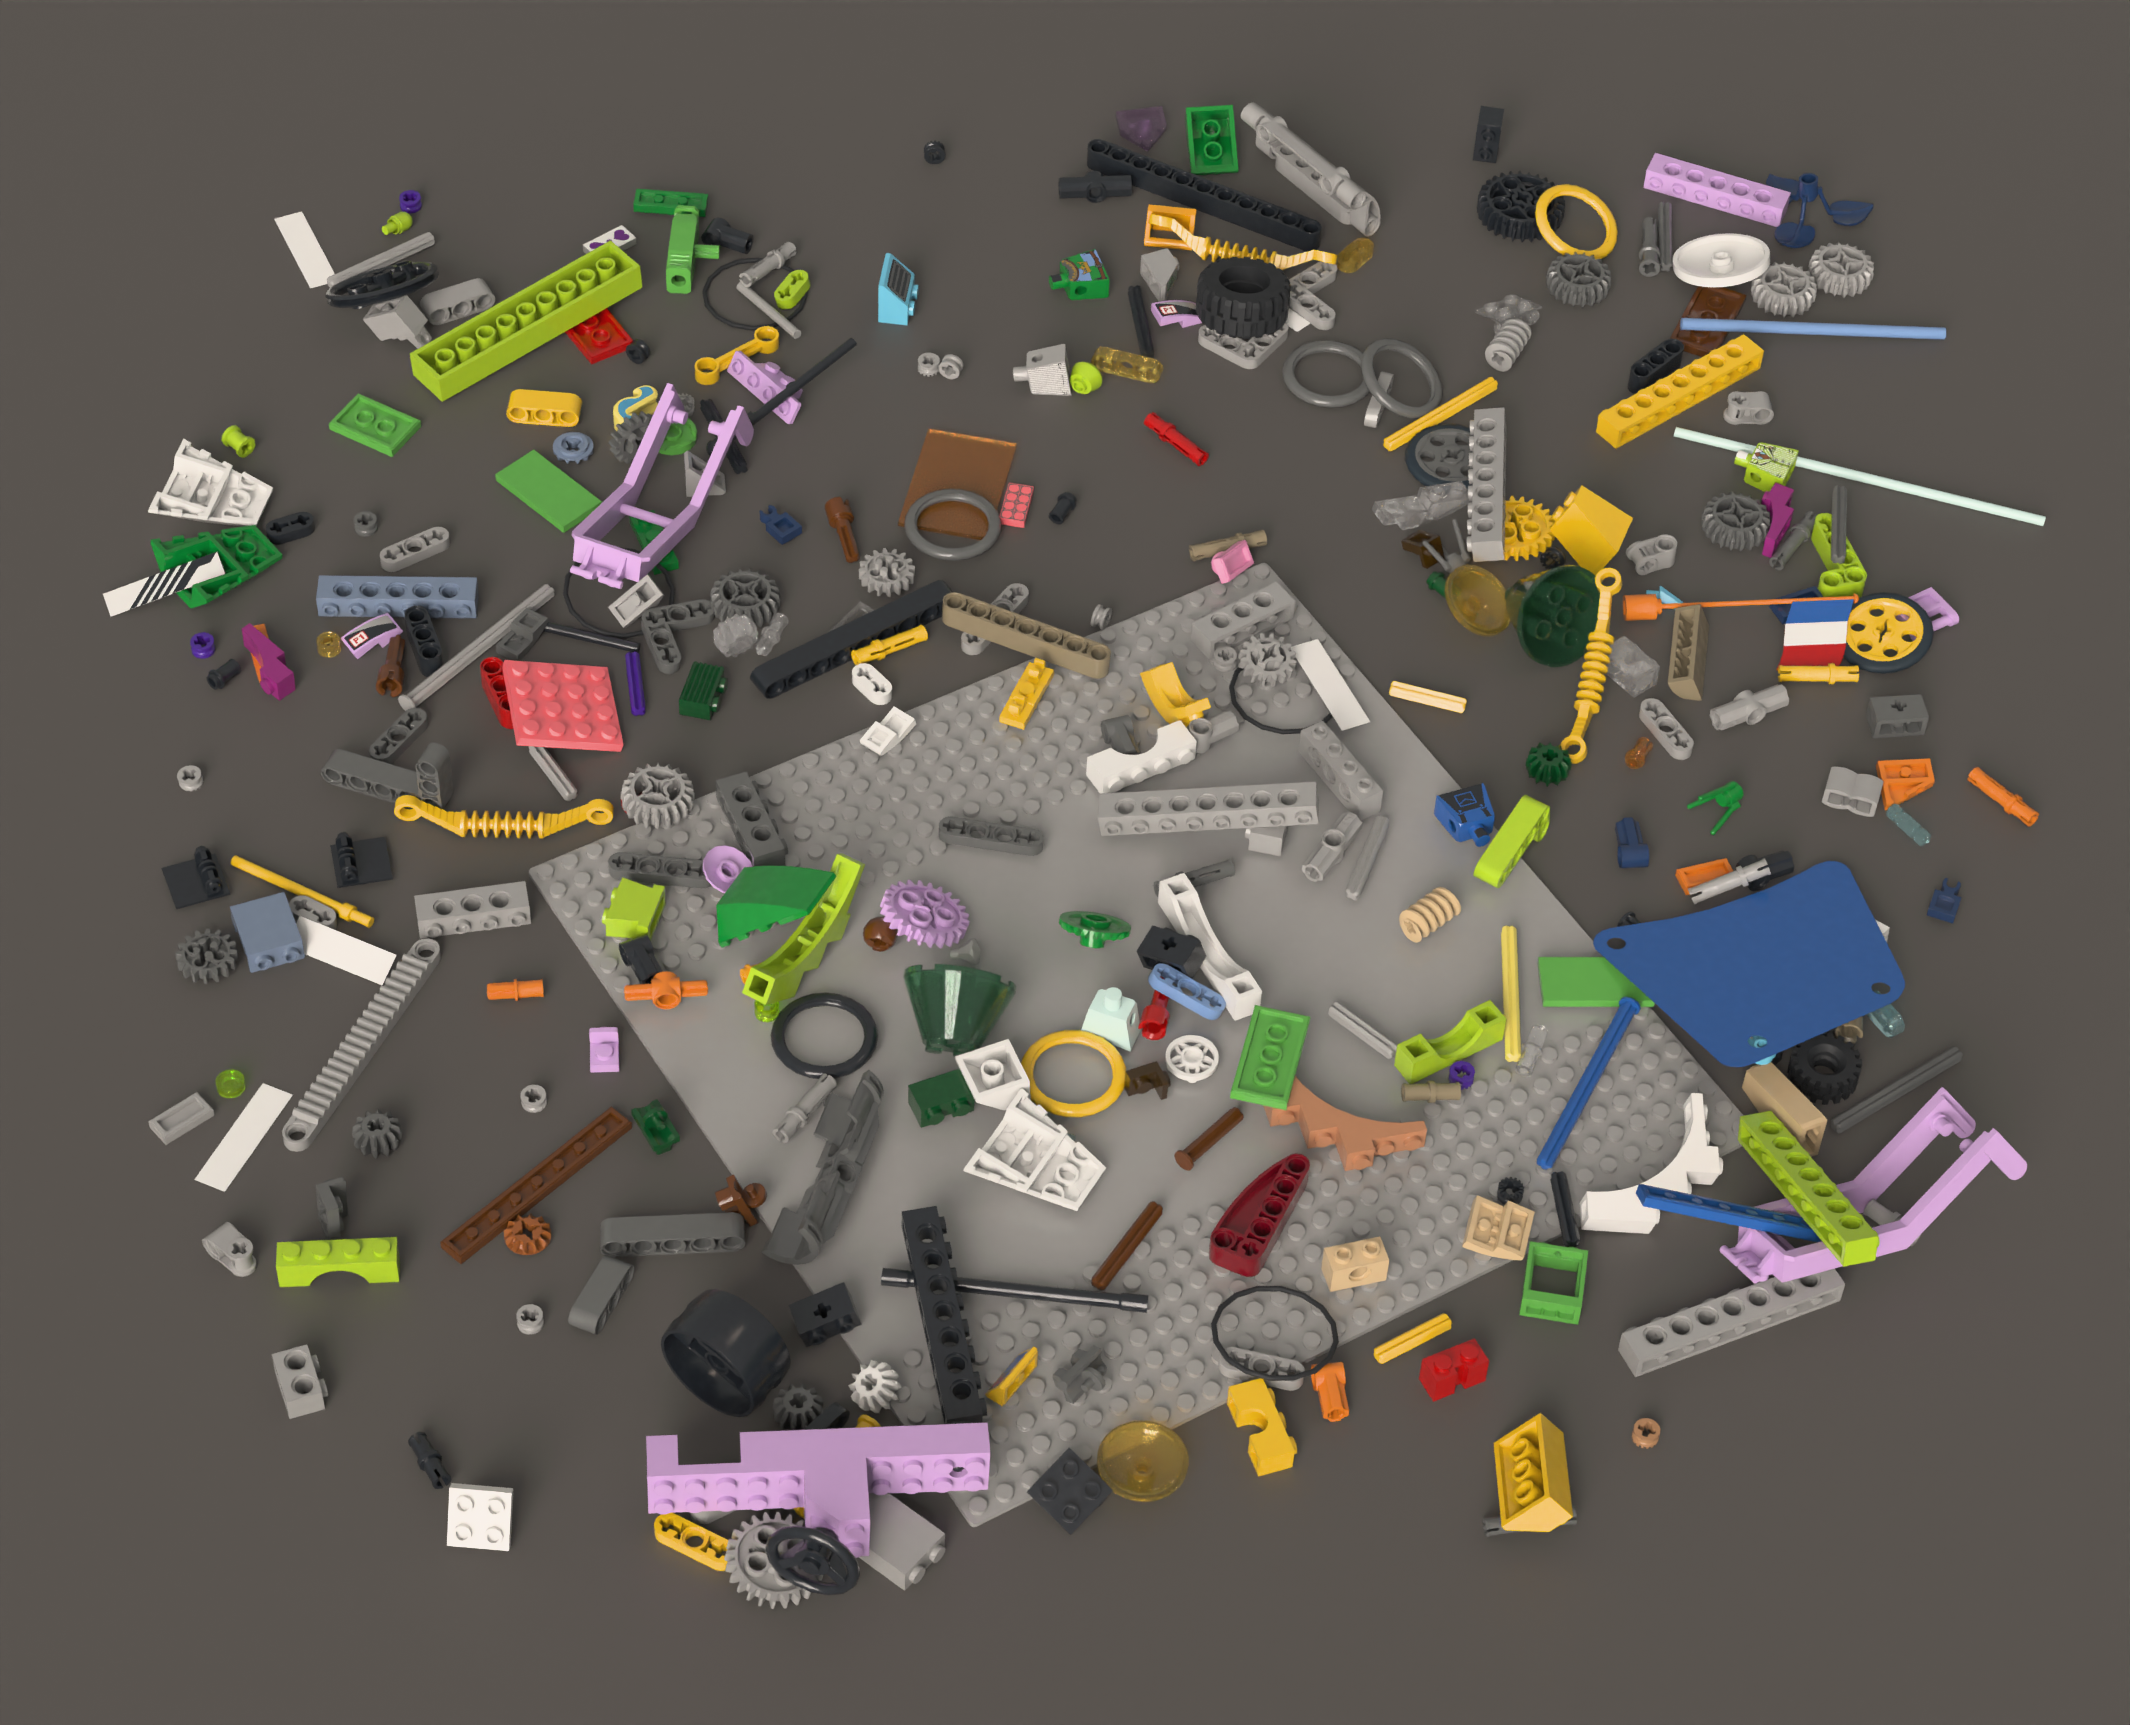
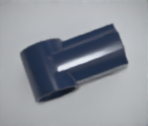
[1615,817,1649,868]

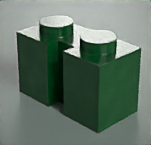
[908,1068,974,1128]

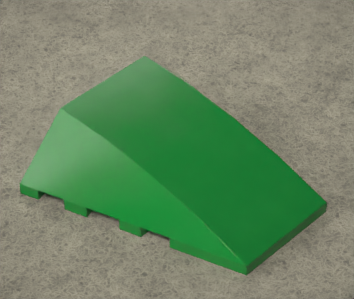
[150,525,283,609]
[716,866,837,948]

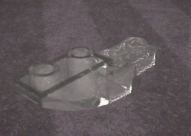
[1372,481,1472,530]

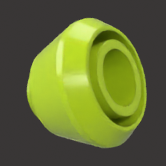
[1070,362,1102,394]

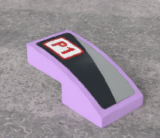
[1151,300,1202,328]
[341,613,403,659]

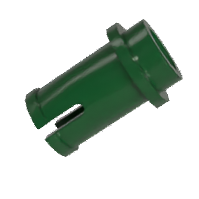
[1426,571,1460,602]

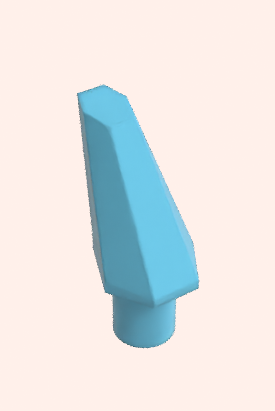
[1646,586,1683,610]

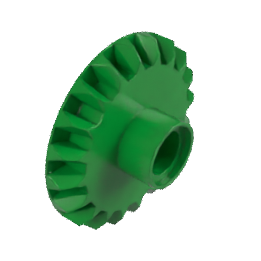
[1059,911,1131,948]

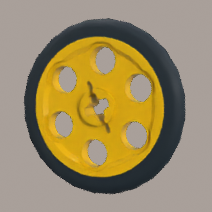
[1843,592,1934,674]

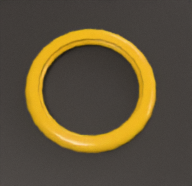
[1535,184,1618,259]
[1021,1030,1127,1118]

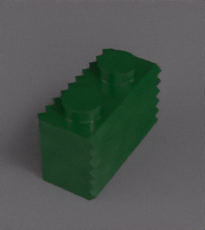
[679,661,728,720]

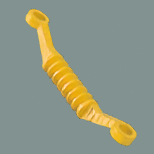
[1149,214,1338,271]
[1561,568,1622,764]
[394,795,614,839]

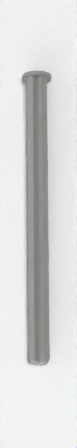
[398,584,555,711]

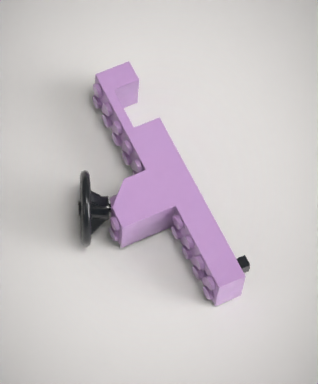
[646,1421,990,1595]

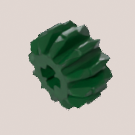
[1525,742,1572,786]

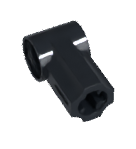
[701,217,753,254]
[1735,850,1795,891]
[619,934,663,984]

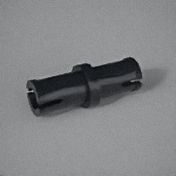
[408,1432,451,1489]

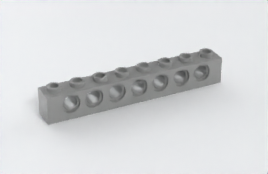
[1467,407,1507,562]
[1098,781,1319,836]
[1618,1269,1845,1377]

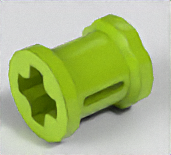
[221,425,256,458]

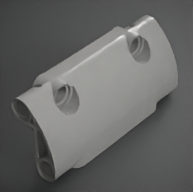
[1241,102,1381,237]

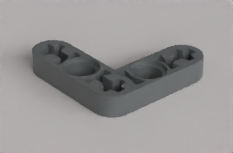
[641,599,714,674]

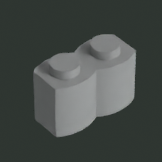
[1822,767,1884,817]

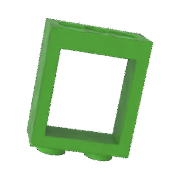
[1519,1241,1588,1325]

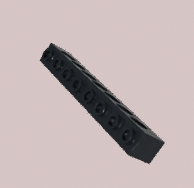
[901,1206,987,1424]

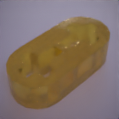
[1337,238,1374,273]

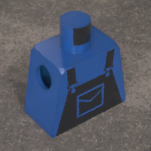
[1434,783,1495,847]

